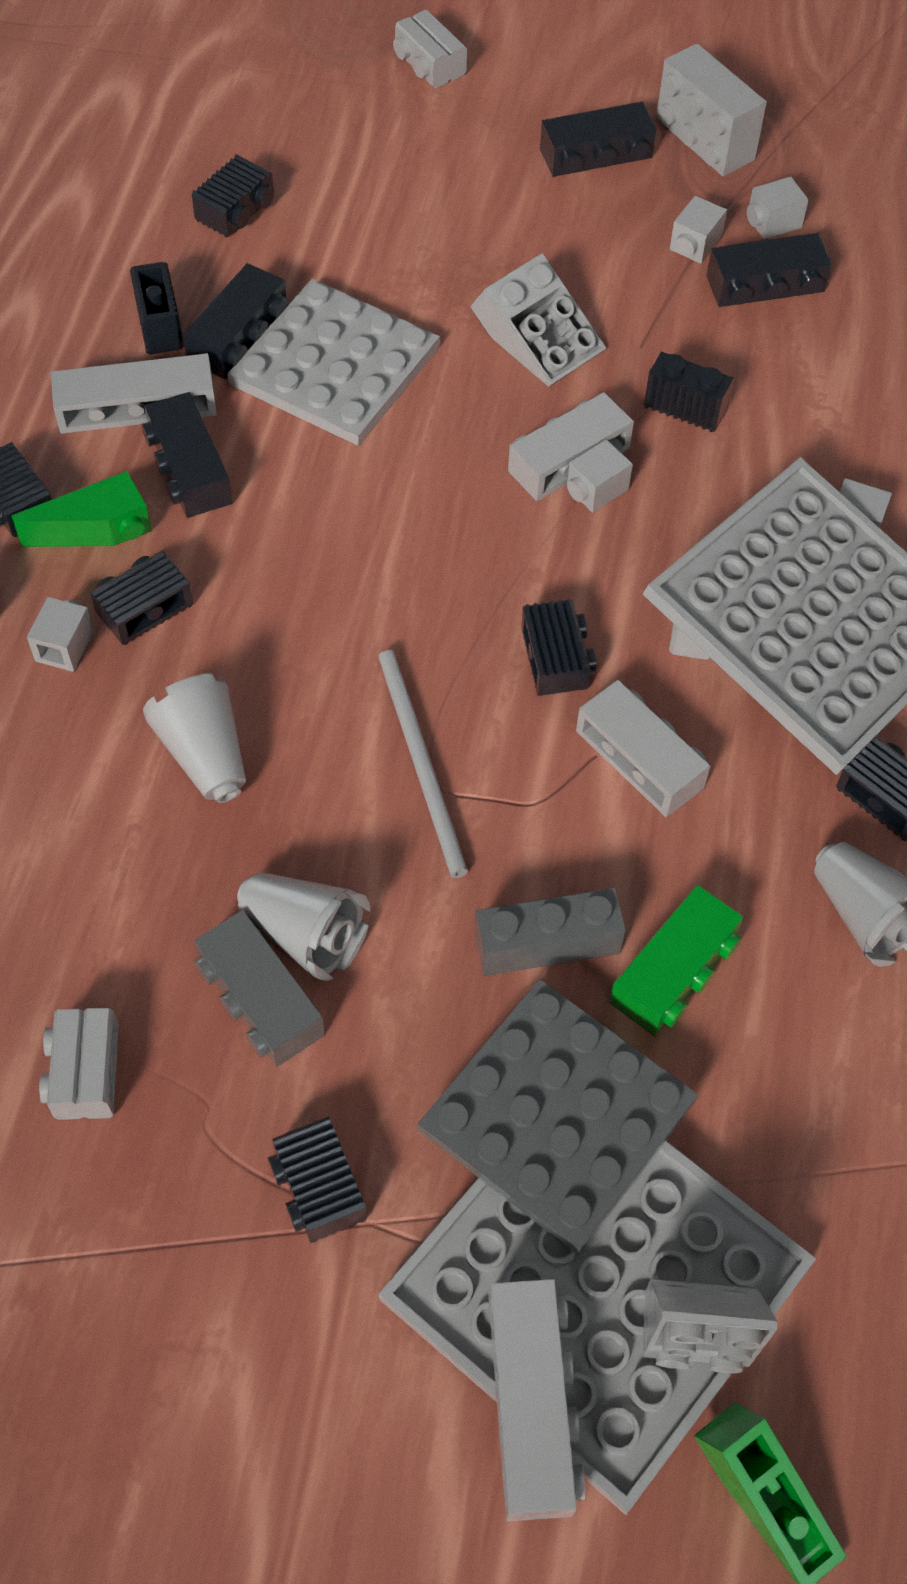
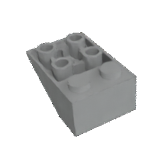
[470,253,607,387]
[643,1279,777,1373]

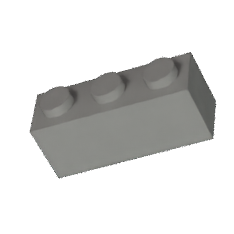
[508,392,634,501]
[576,680,710,818]

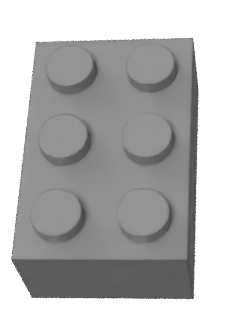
[656,44,767,177]

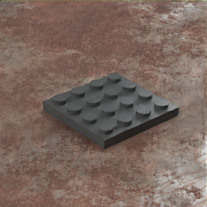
[418,979,698,1255]

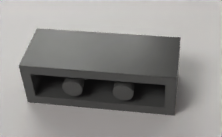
[474,888,626,976]
[194,910,325,1067]

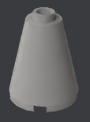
[143,674,246,803]
[814,842,907,967]
[237,872,370,981]

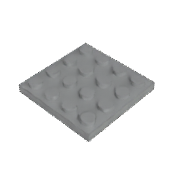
[228,279,440,446]

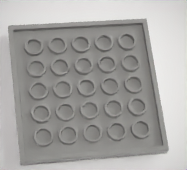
[643,457,907,775]
[378,1141,816,1515]

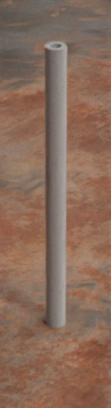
[378,650,468,878]

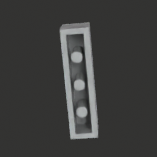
[50,353,217,434]
[488,1279,585,1522]

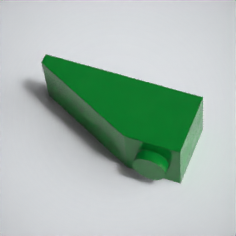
[11,471,152,547]
[693,1402,847,1584]

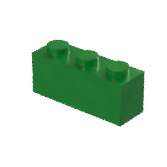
[609,885,744,1037]

